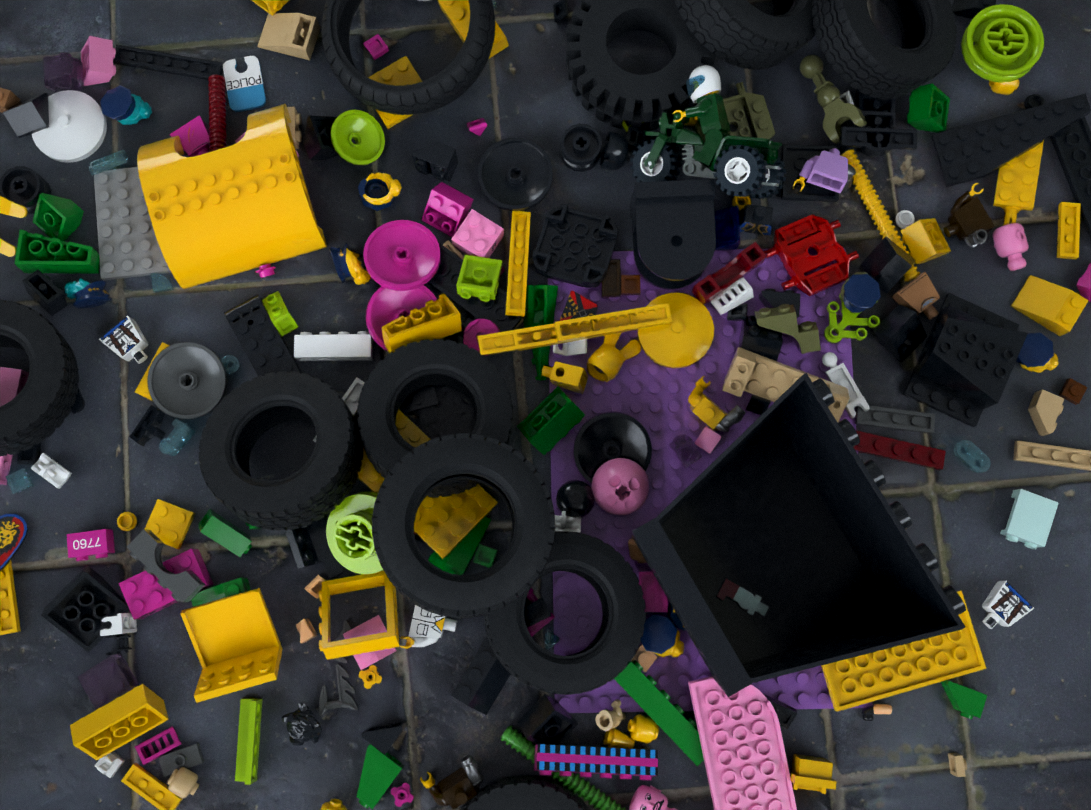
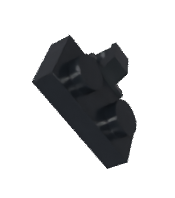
[129,405,166,447]

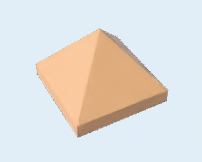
[304,574,326,599]

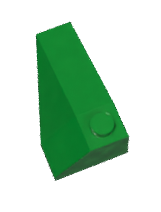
[428,517,491,575]

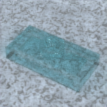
[89,150,128,176]

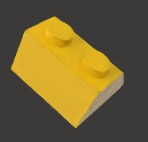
[900,218,951,264]

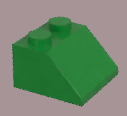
[907,83,950,133]

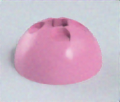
[591,458,649,516]

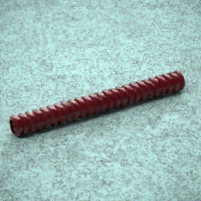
[208,75,227,152]

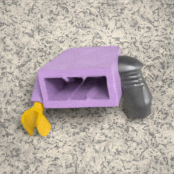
[793,148,856,194]

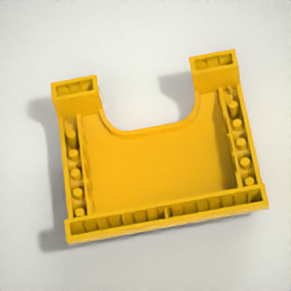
[137,104,327,289]

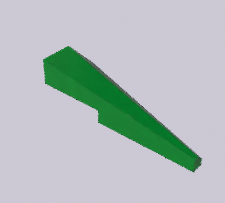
[523,285,558,381]

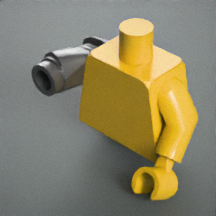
[688,376,746,432]

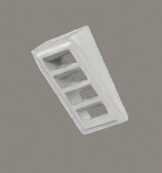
[711,277,754,315]

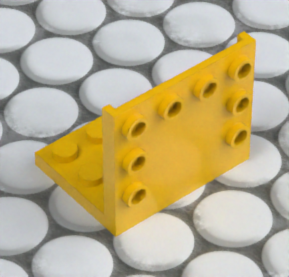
[181,588,283,703]

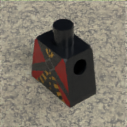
[560,290,598,321]

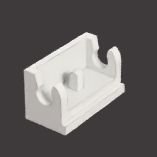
[100,613,137,636]

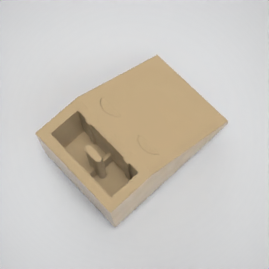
[258,13,320,60]

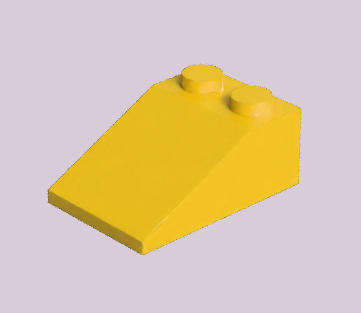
[1011,275,1089,336]

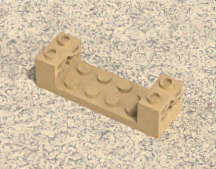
[722,347,850,422]

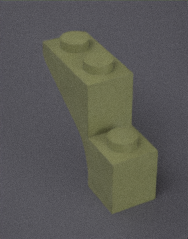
[754,304,821,354]

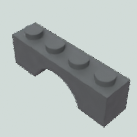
[127,529,206,603]

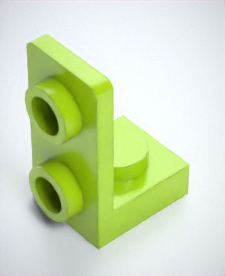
[262,291,299,336]

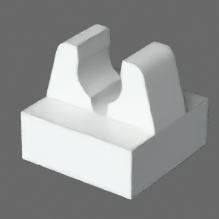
[95,751,125,778]

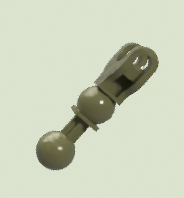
[800,55,867,144]

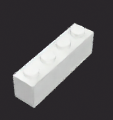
[294,331,374,361]

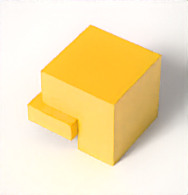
[791,754,837,794]

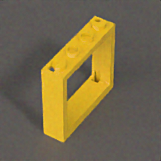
[319,571,400,660]

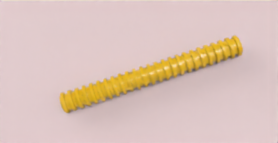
[840,149,920,282]

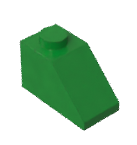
[941,680,987,720]

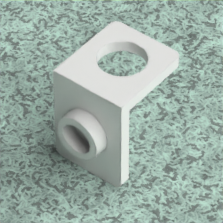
[553,339,587,356]

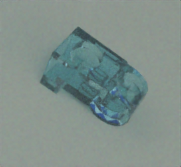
[159,418,196,456]

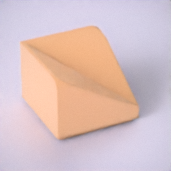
[296,618,317,643]

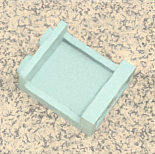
[1000,489,1058,550]

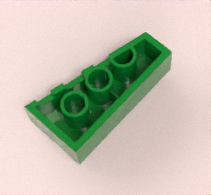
[14,229,100,274]

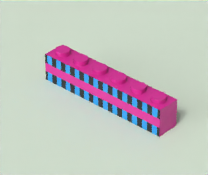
[534,744,658,780]

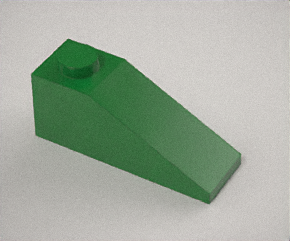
[191,577,251,607]

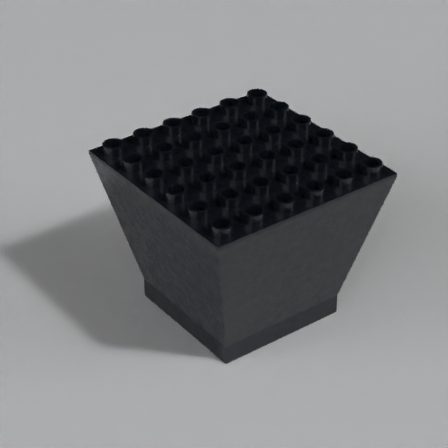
[632,373,966,697]

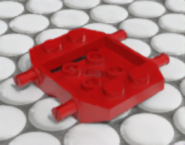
[764,214,859,296]

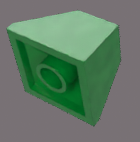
[32,193,84,241]

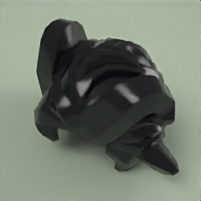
[282,702,322,746]

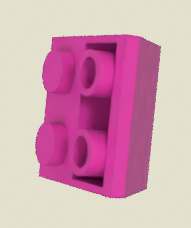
[421,182,474,237]

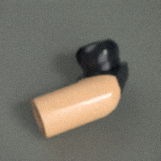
[862,704,892,721]

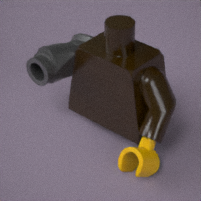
[944,183,995,247]
[420,754,484,809]

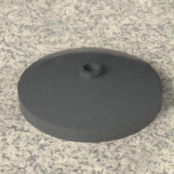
[147,342,227,419]

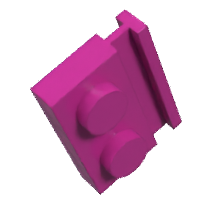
[639,572,668,612]

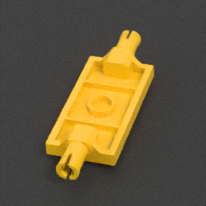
[993,140,1044,226]

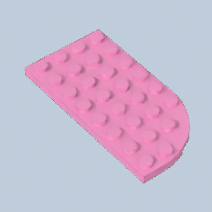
[688,676,797,810]

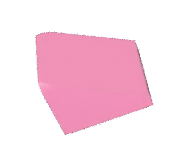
[694,426,722,454]

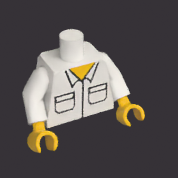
[400,605,457,649]

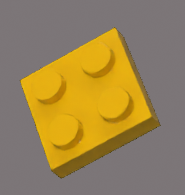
[145,499,195,549]

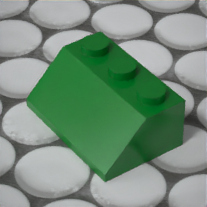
[517,387,585,455]

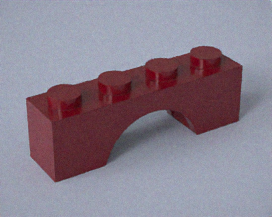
[692,241,767,305]

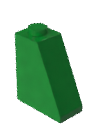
[198,509,252,557]
[357,744,405,809]

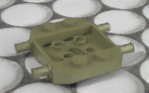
[694,82,775,139]

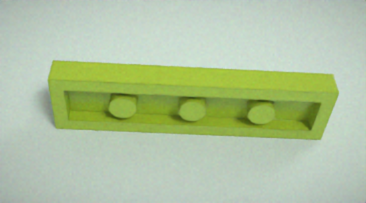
[235,698,262,785]

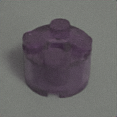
[43,52,84,92]

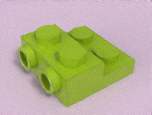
[456,255,502,302]

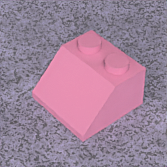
[81,36,116,86]

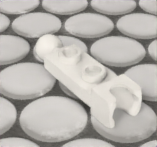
[822,352,870,419]

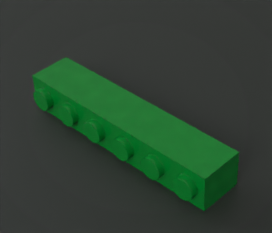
[614,660,704,767]

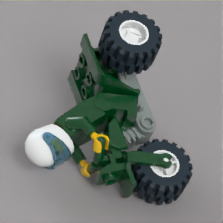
[630,65,787,199]

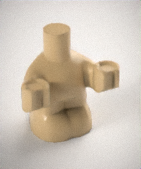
[595,699,626,731]

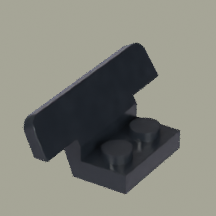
[285,515,343,579]

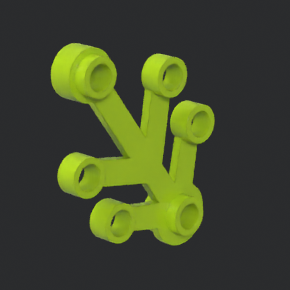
[824,294,880,343]

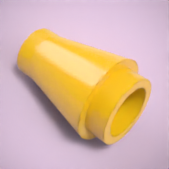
[604,728,635,749]

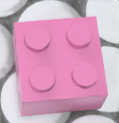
[451,209,504,258]

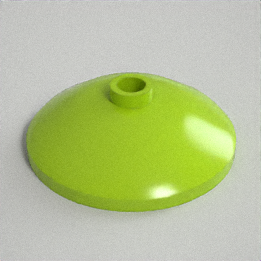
[331,110,385,165]

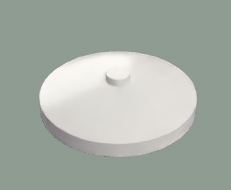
[32,90,107,163]

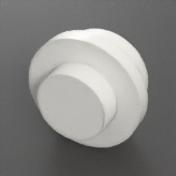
[895,210,915,229]

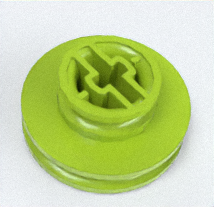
[961,4,1044,83]
[326,491,383,574]

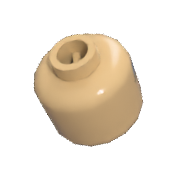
[167,767,199,798]

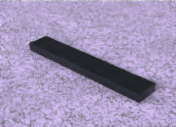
[113,44,223,80]

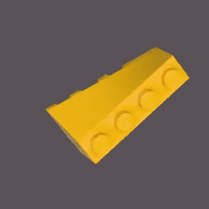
[382,293,462,353]

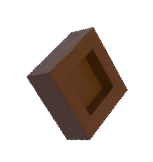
[621,275,640,295]
[1059,378,1087,405]

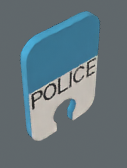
[223,56,266,112]

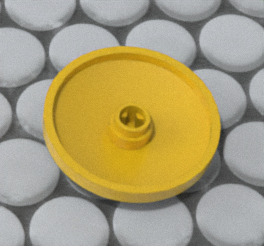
[637,293,714,368]

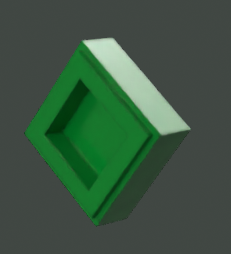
[473,544,498,568]

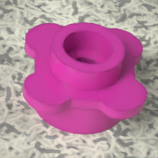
[256,264,276,278]
[391,783,414,807]

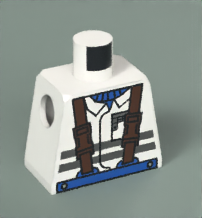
[99,316,149,364]
[982,581,1034,629]

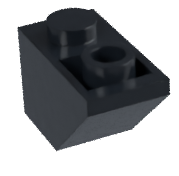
[759,289,800,318]

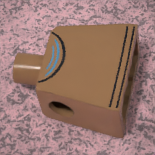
[892,272,940,320]

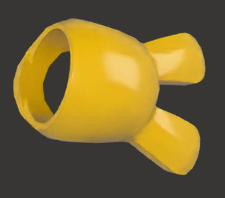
[586,332,641,382]

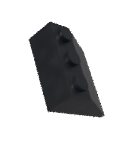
[41,565,130,653]

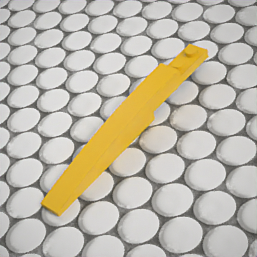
[477,303,672,356]

